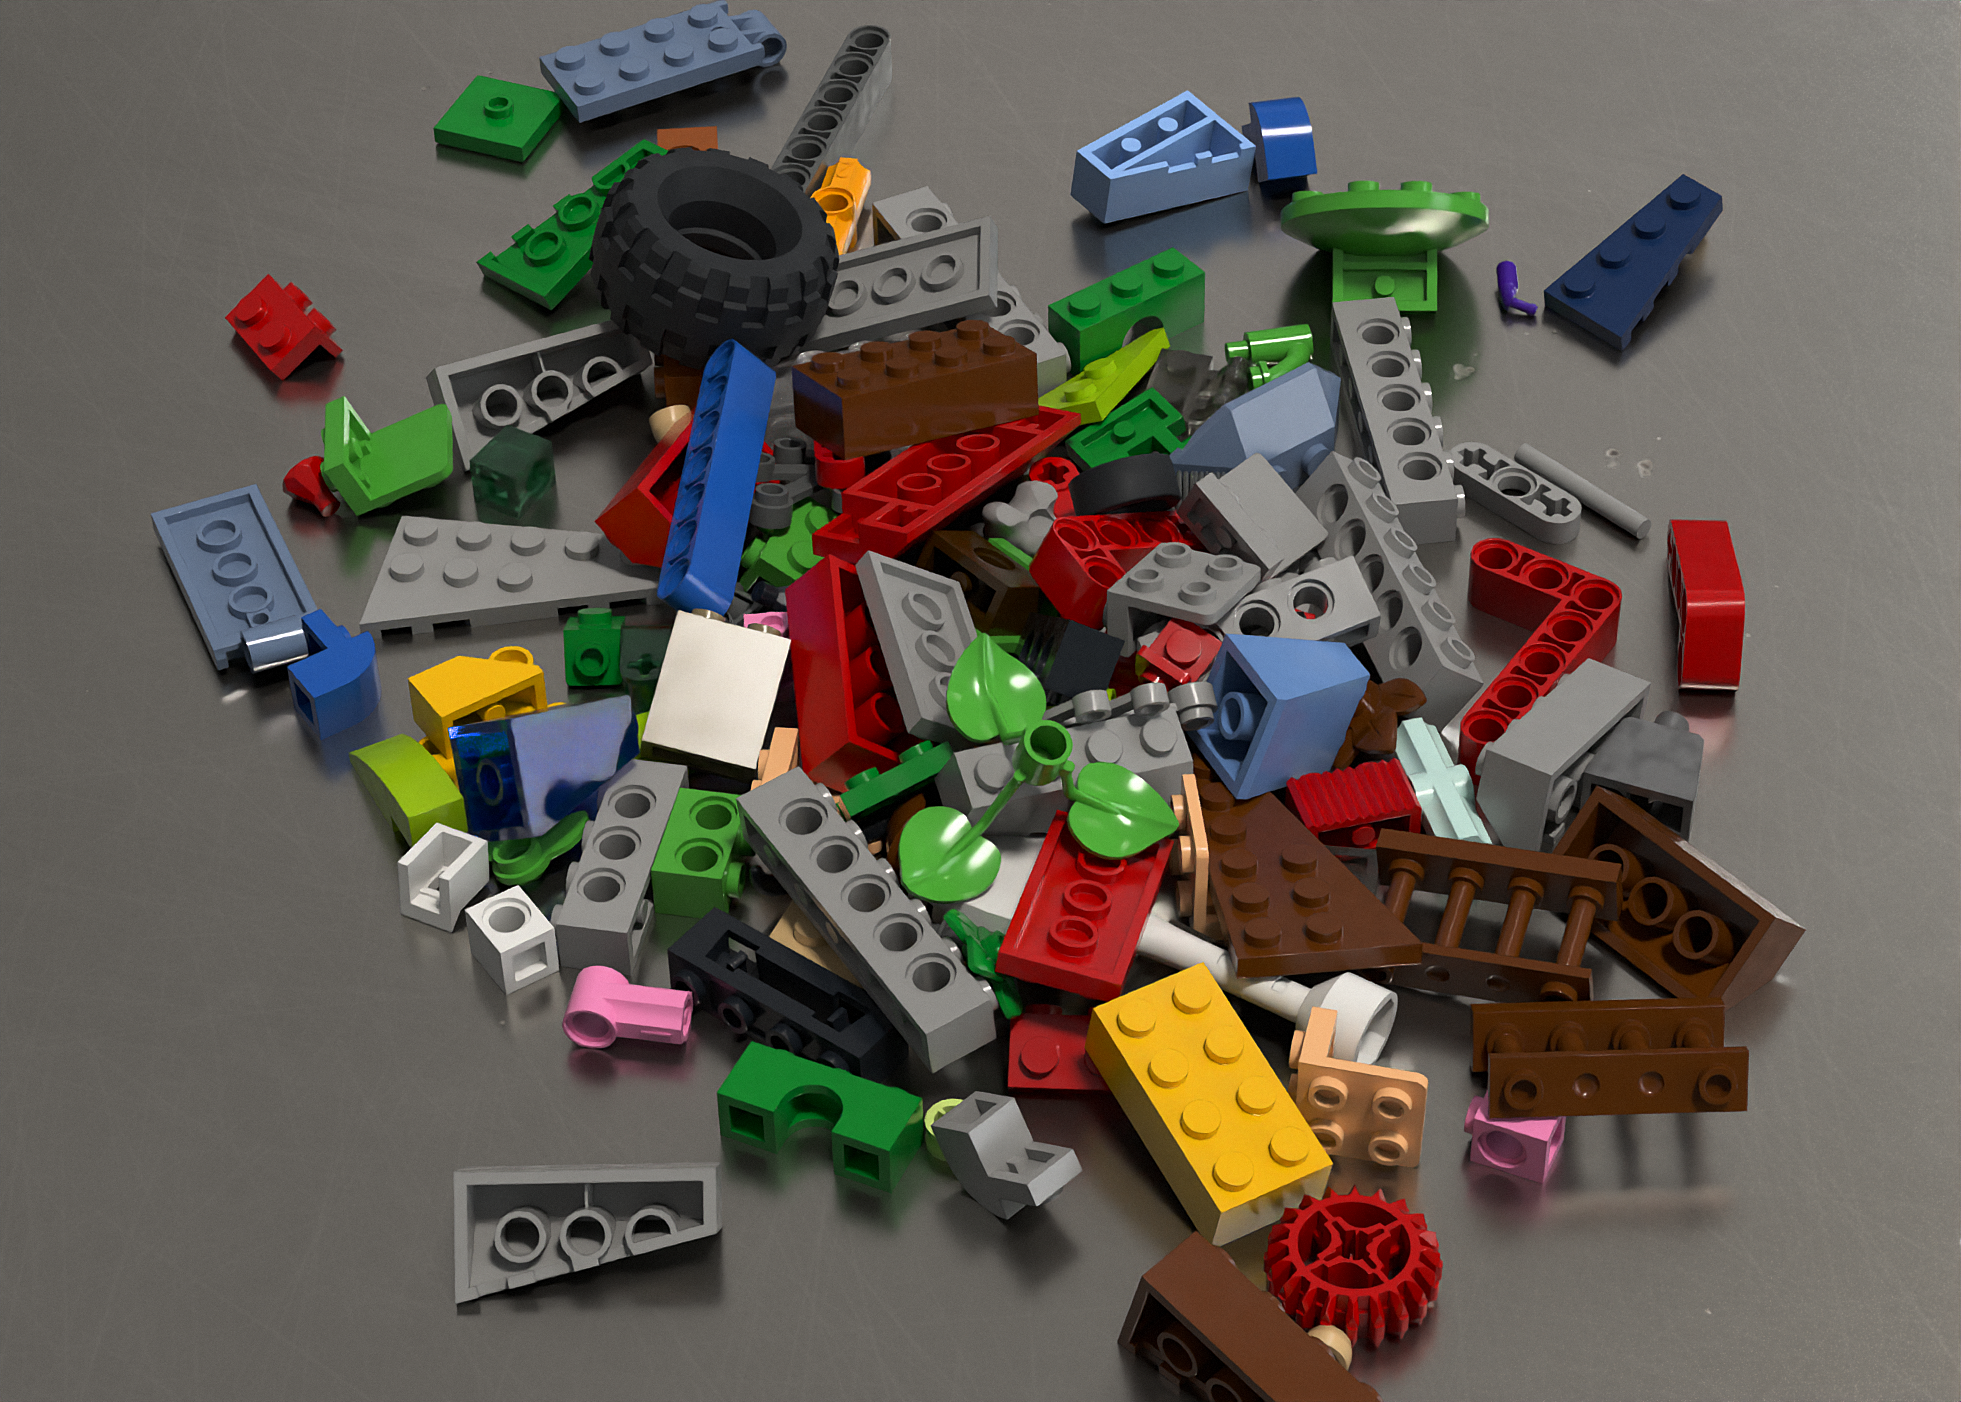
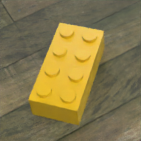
[1084,962,1333,1247]

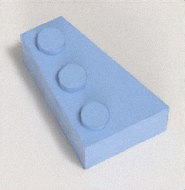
[1070,90,1256,224]

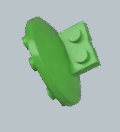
[1281,181,1489,314]

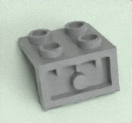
[1176,453,1328,586]

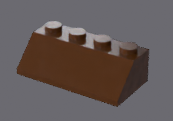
[1552,786,1806,1012]

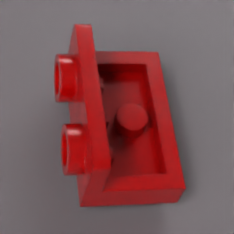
[225,274,343,381]
[1008,1004,1114,1095]

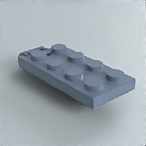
[539,0,787,123]
[151,484,318,674]

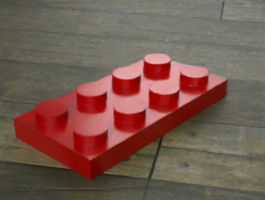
[995,810,1174,1002]

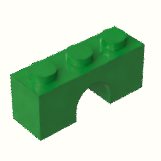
[1048,247,1205,377]
[717,1041,924,1194]

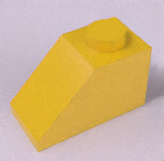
[408,656,548,760]

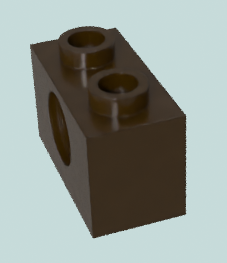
[915,530,1047,636]

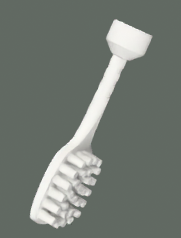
[900,832,1398,1065]

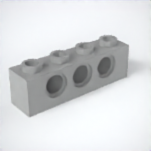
[1137,555,1381,682]
[550,757,689,976]

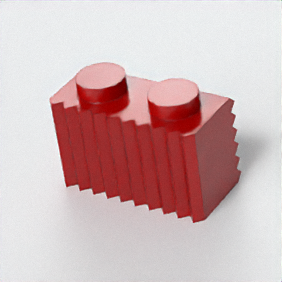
[1285,758,1422,858]

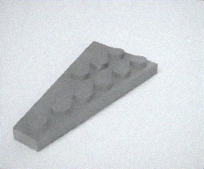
[359,516,666,639]

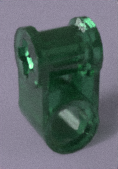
[619,624,674,720]

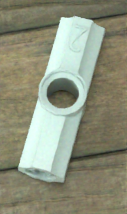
[1389,717,1492,844]

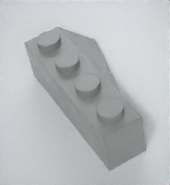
[426,320,653,472]
[1475,658,1651,852]
[934,706,1193,839]
[453,1162,722,1304]

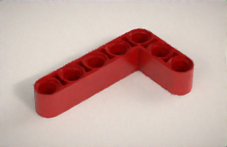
[1457,538,1622,786]

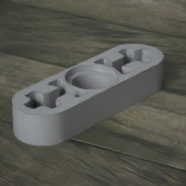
[1451,442,1582,544]

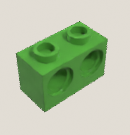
[651,787,756,919]

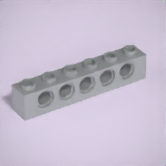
[872,186,1071,398]
[1330,297,1465,544]
[1295,451,1484,732]
[736,766,998,1073]

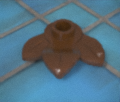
[1332,678,1427,771]

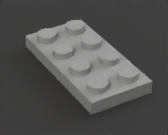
[798,216,998,358]
[855,550,994,751]

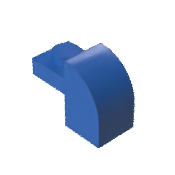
[1241,97,1317,183]
[287,609,382,740]

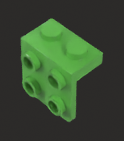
[320,396,453,516]

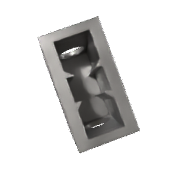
[1579,711,1705,842]

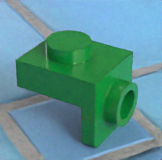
[563,608,626,686]

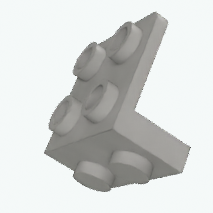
[1102,542,1261,657]

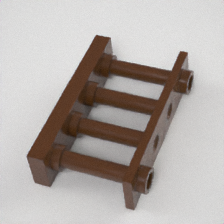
[1349,828,1623,1003]
[1469,997,1749,1119]

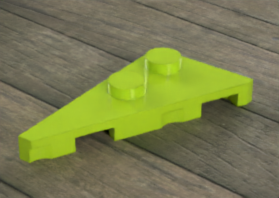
[1038,327,1170,425]

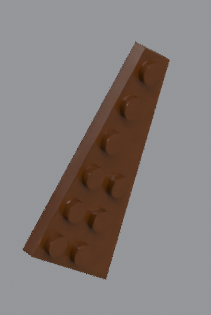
[1191,751,1423,979]

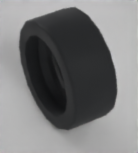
[1068,453,1182,516]

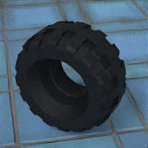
[589,147,840,370]

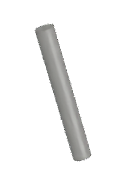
[1514,443,1652,539]

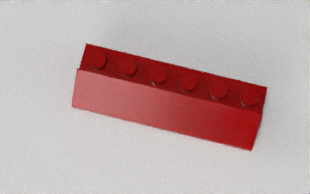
[812,406,1081,565]

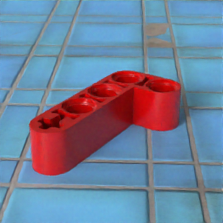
[1029,510,1211,631]
[1667,519,1745,691]

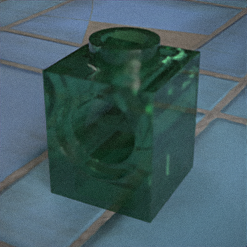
[469,425,556,520]

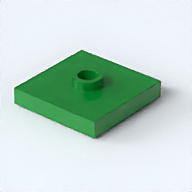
[433,75,566,162]

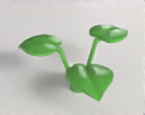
[898,633,1179,904]

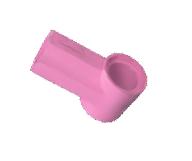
[562,966,693,1049]

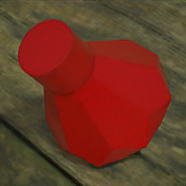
[282,456,340,517]

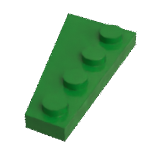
[476,139,668,310]

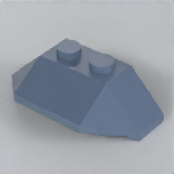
[1169,362,1341,489]

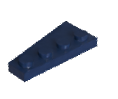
[1544,174,1723,352]

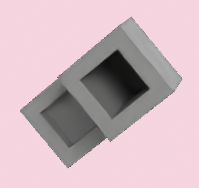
[930,1091,1083,1220]

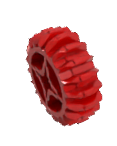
[1263,1184,1443,1348]

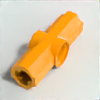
[810,157,871,255]

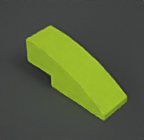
[349,734,468,848]

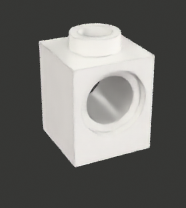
[465,885,559,996]

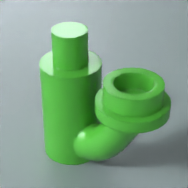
[1225,324,1314,392]

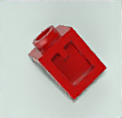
[1135,617,1222,693]

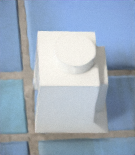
[397,823,490,933]

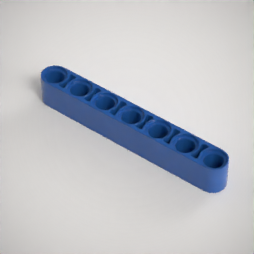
[657,339,776,616]

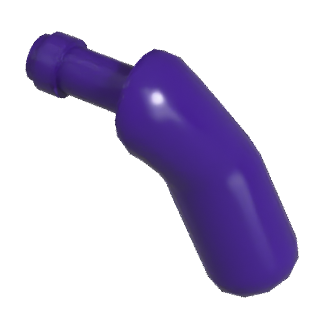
[1496,260,1538,316]

